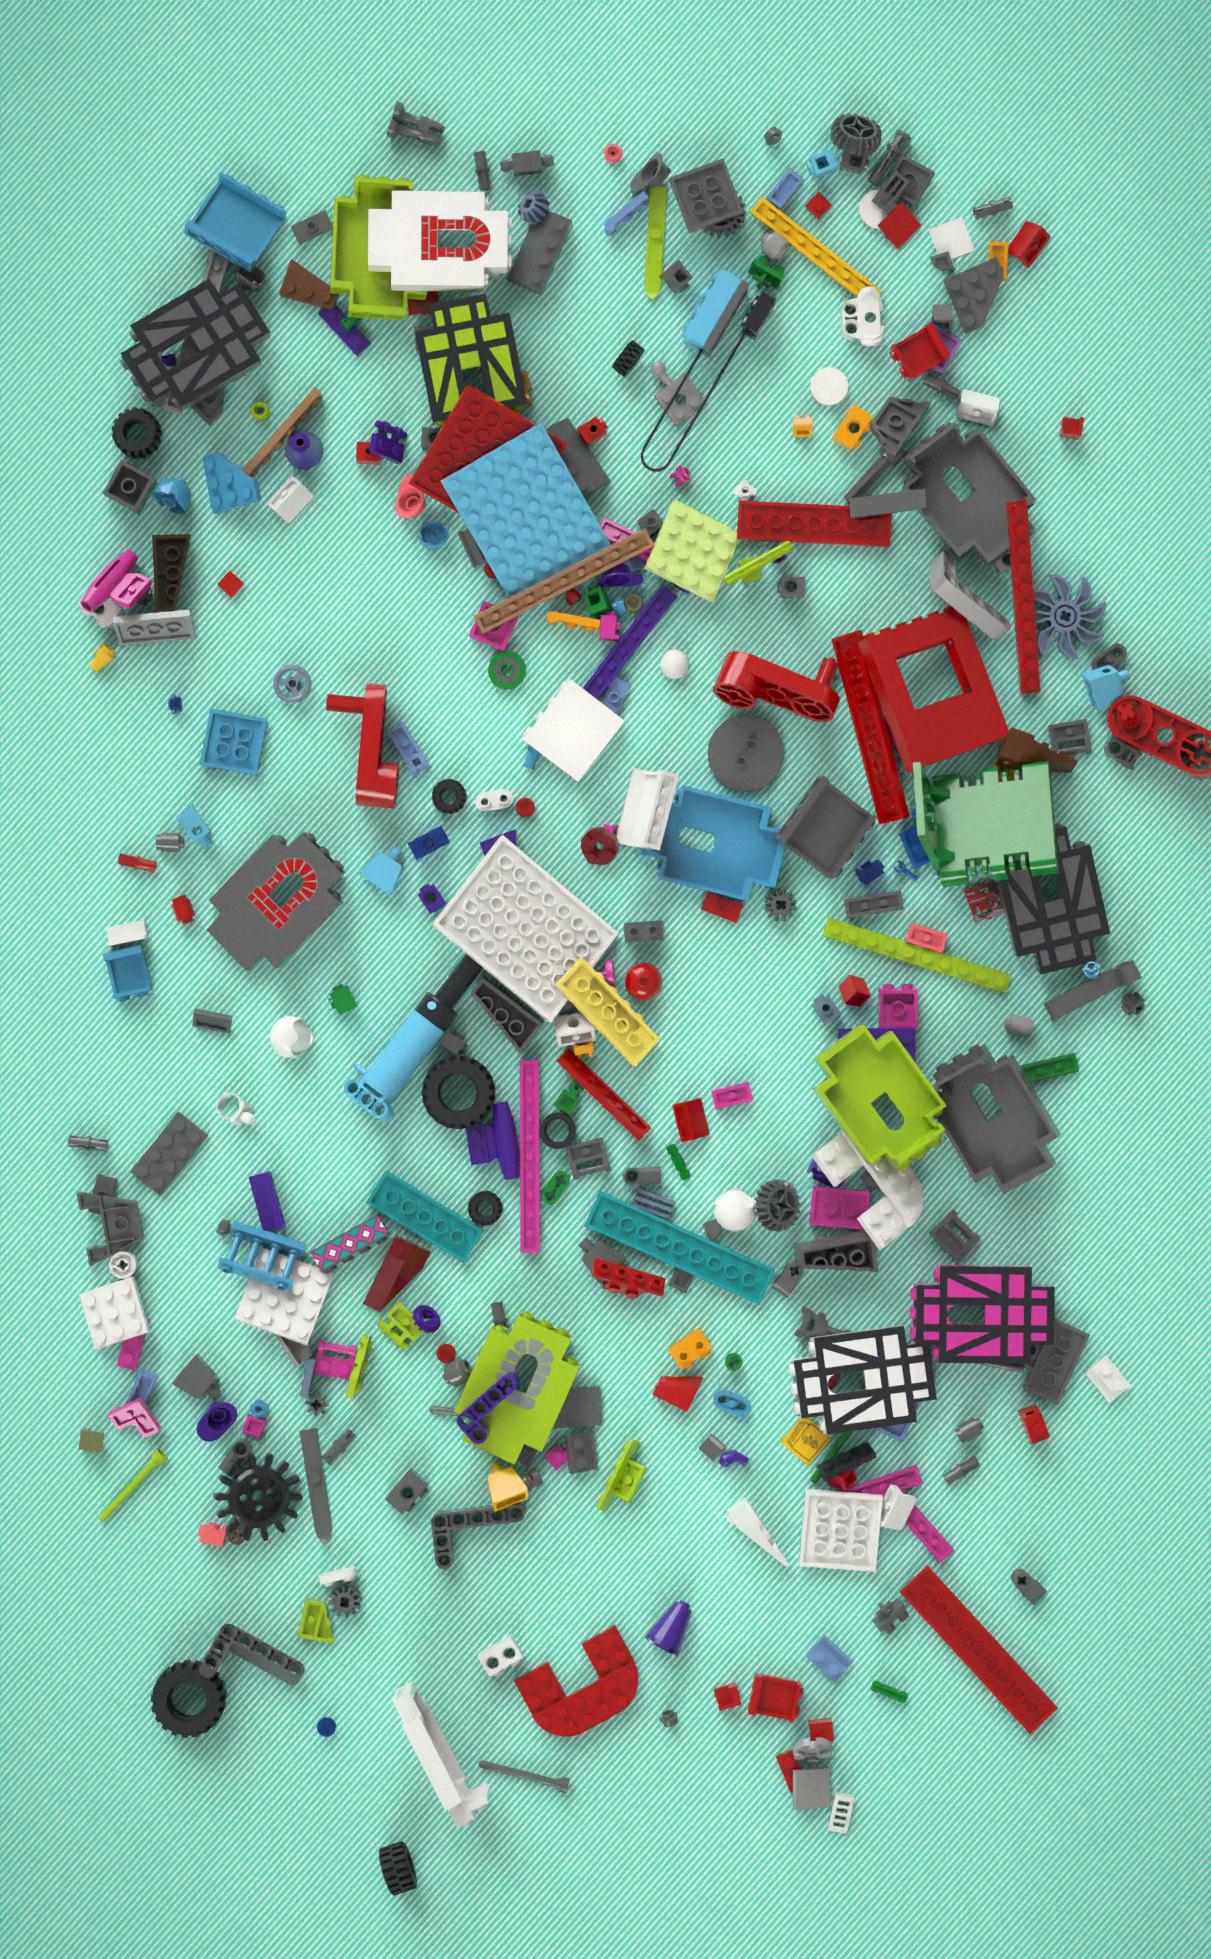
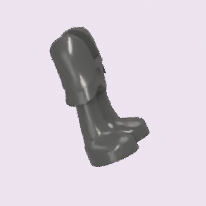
[387,101,445,146]

